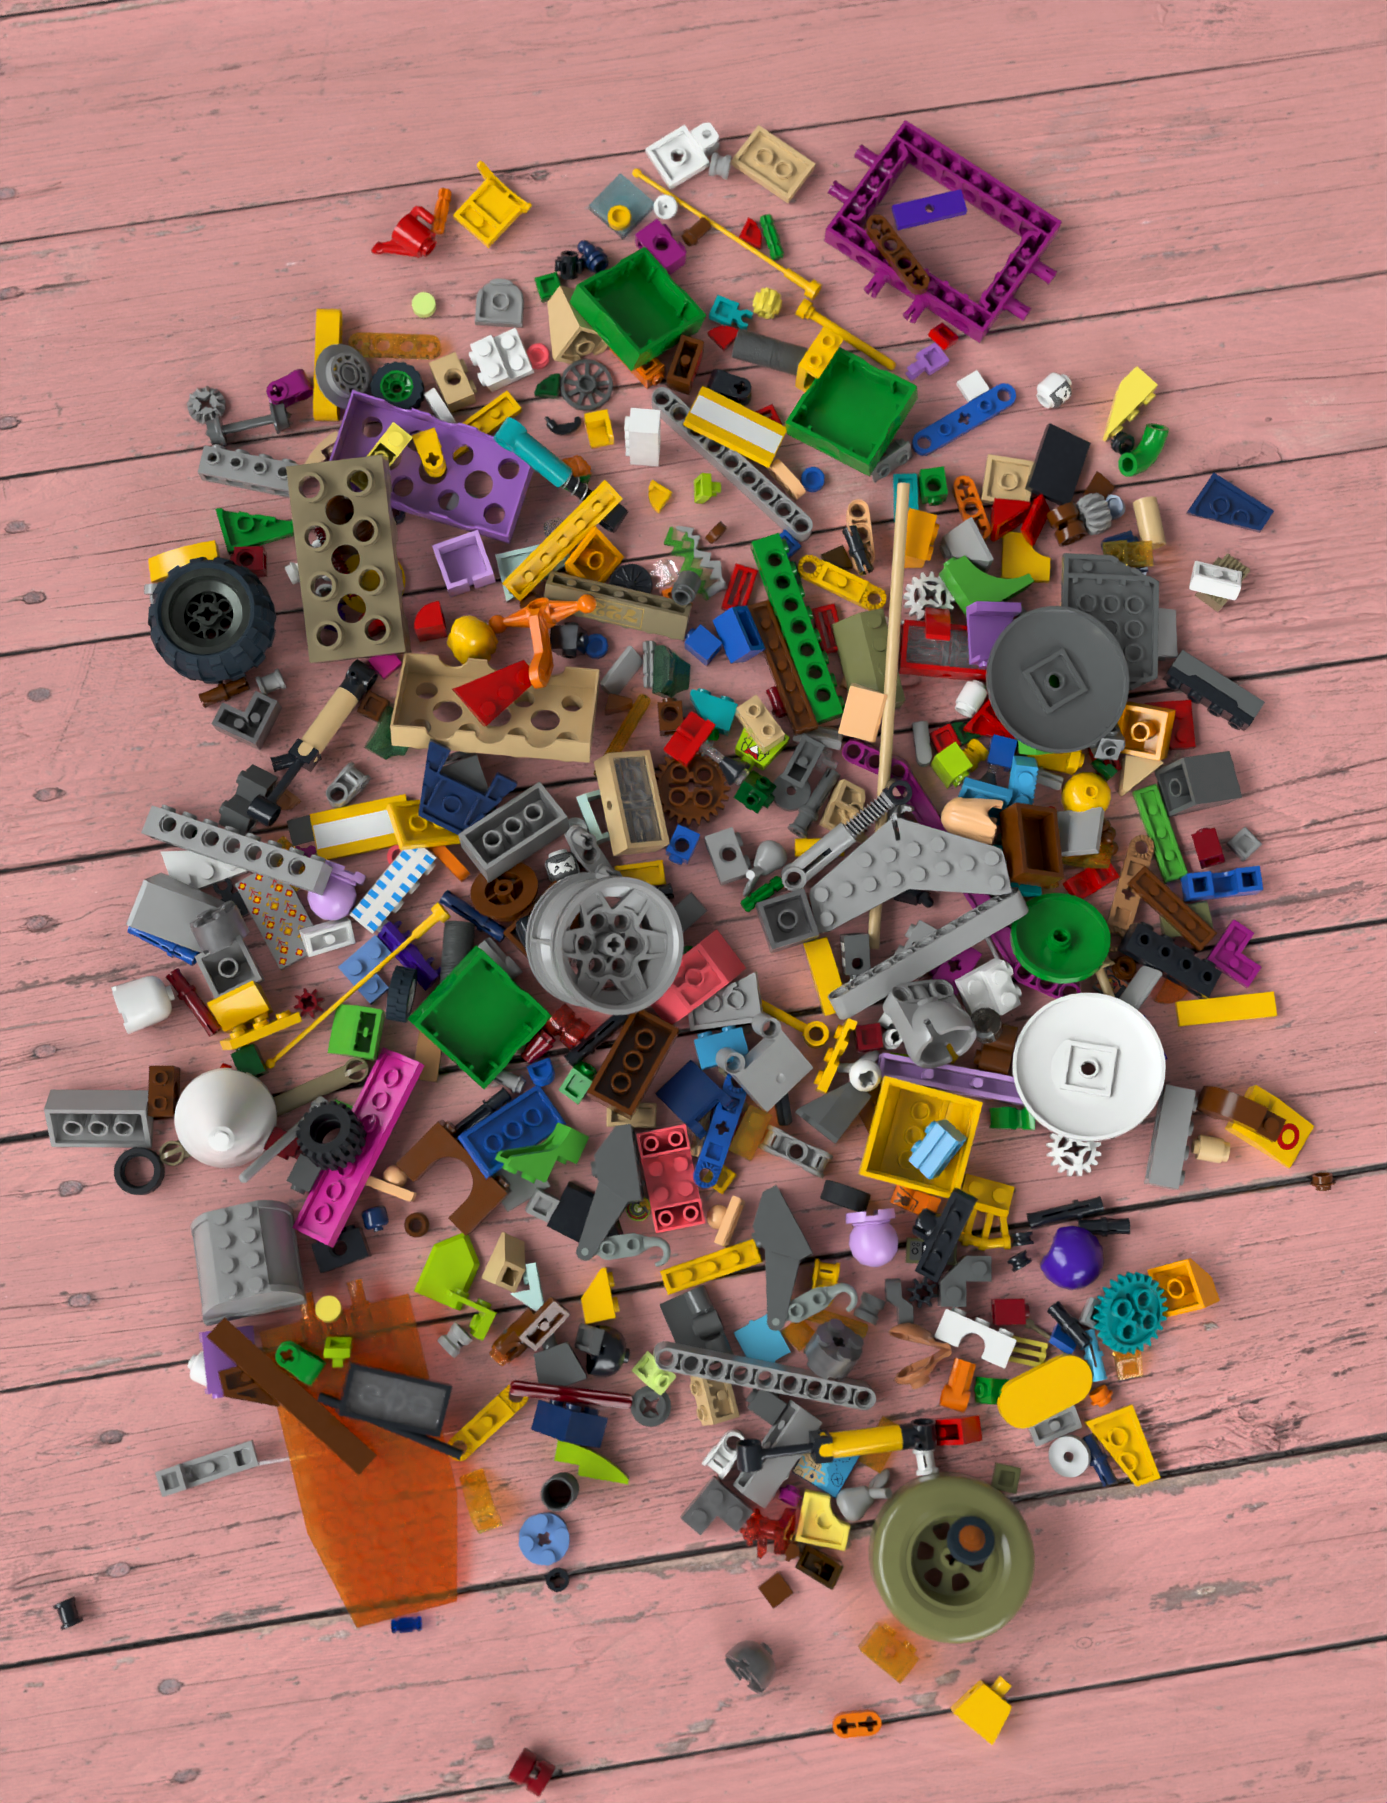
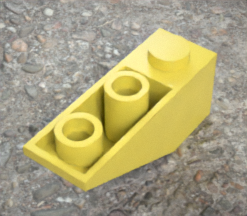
[1102,366,1158,442]
[351,422,413,491]

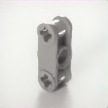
[758,1125,833,1179]

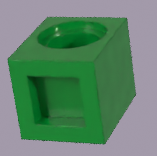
[918,466,948,506]

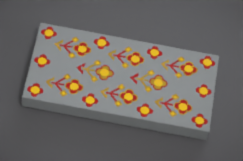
[235,861,314,970]

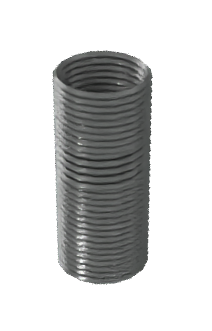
[732,328,808,376]
[439,921,476,983]
[541,1472,579,1511]

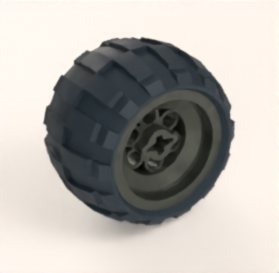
[148,557,277,684]

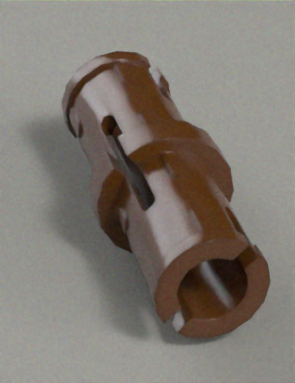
[199,677,250,708]

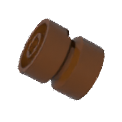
[1046,502,1088,547]

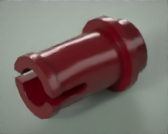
[766,686,787,718]

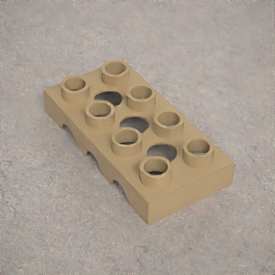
[390,652,599,763]

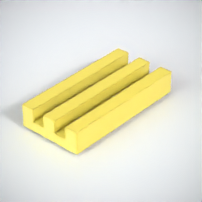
[1008,1336,1048,1367]

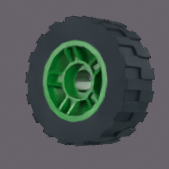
[370,361,425,410]

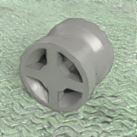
[709,152,732,179]

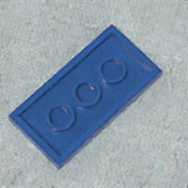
[458,1085,567,1179]

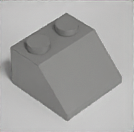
[194,935,265,999]

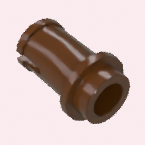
[682,217,712,247]

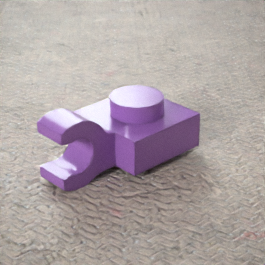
[905,342,949,381]

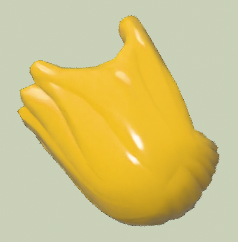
[447,615,498,665]

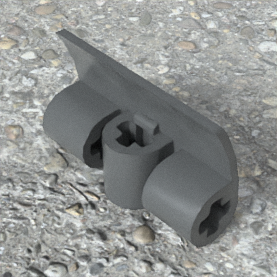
[660,1285,734,1365]

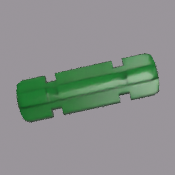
[760,214,784,260]
[740,876,784,912]

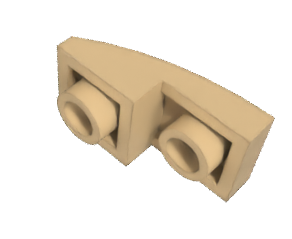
[305,431,338,479]

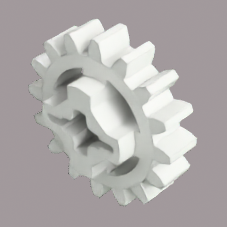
[903,571,956,621]
[1046,1133,1102,1177]

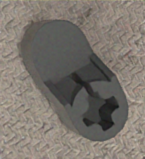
[885,1278,914,1324]

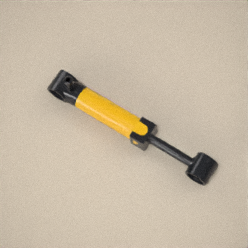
[736,1418,937,1472]

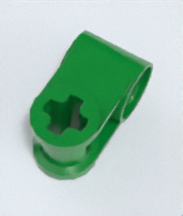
[275,1341,326,1386]

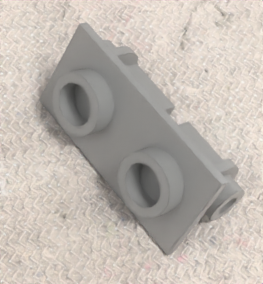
[871,439,913,483]

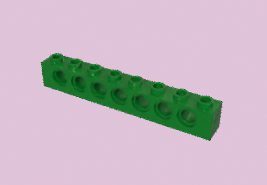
[751,533,845,725]

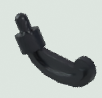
[545,416,581,435]

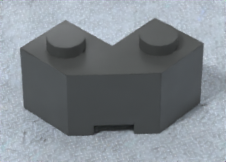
[219,764,278,836]
[938,1256,992,1307]

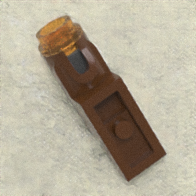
[489,1296,571,1367]

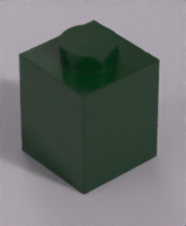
[230,1044,269,1078]

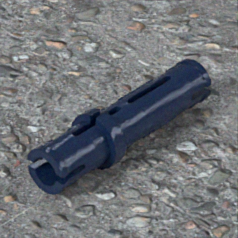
[439,890,507,943]

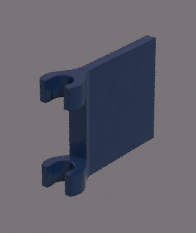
[655,1060,736,1140]

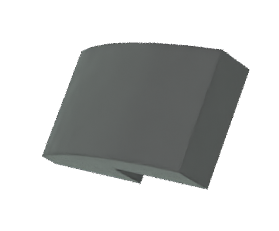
[674,892,708,932]

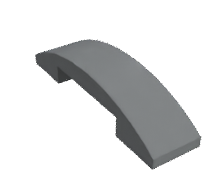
[155,1440,260,1497]

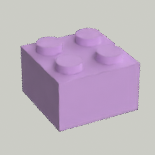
[432,530,496,598]

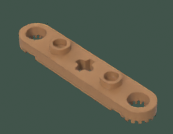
[1106,835,1154,952]

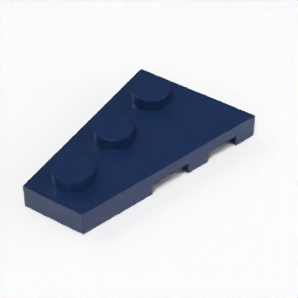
[1186,472,1274,533]

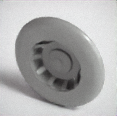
[315,344,373,409]

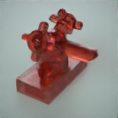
[739,1508,796,1559]

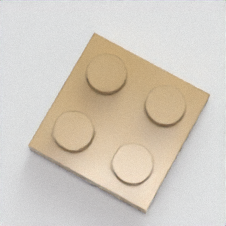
[981,454,1034,504]

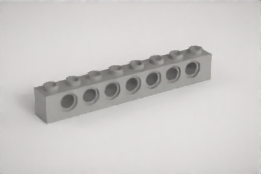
[141,804,333,896]

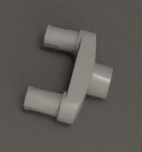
[566,825,622,876]

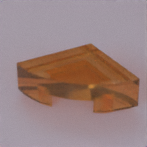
[1154,979,1188,1004]

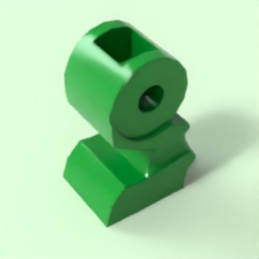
[989,1107,1035,1131]

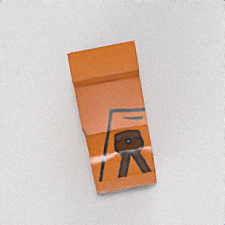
[890,1185,941,1215]

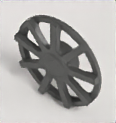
[560,359,613,411]

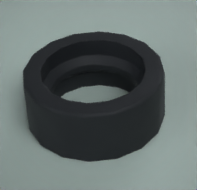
[114,1147,165,1195]
[820,1180,871,1212]

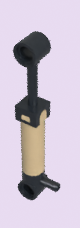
[247,659,379,828]

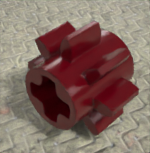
[294,988,325,1019]

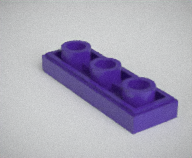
[892,189,967,230]

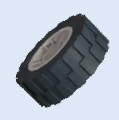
[386,965,418,1023]

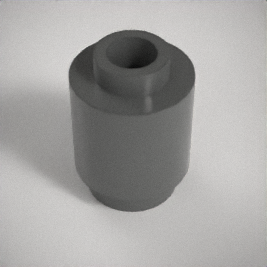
[672,570,701,605]

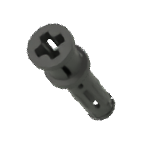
[788,768,840,838]

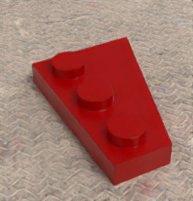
[452,660,532,727]

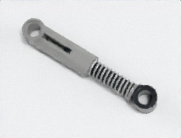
[781,777,912,891]

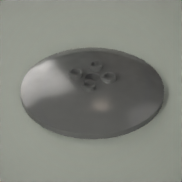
[986,606,1129,754]

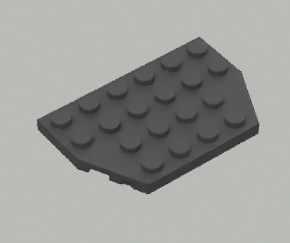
[1061,553,1159,691]

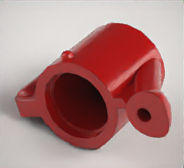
[371,206,437,258]

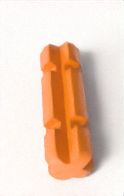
[431,188,452,235]

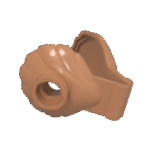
[888,1323,952,1389]

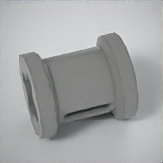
[255,668,287,696]

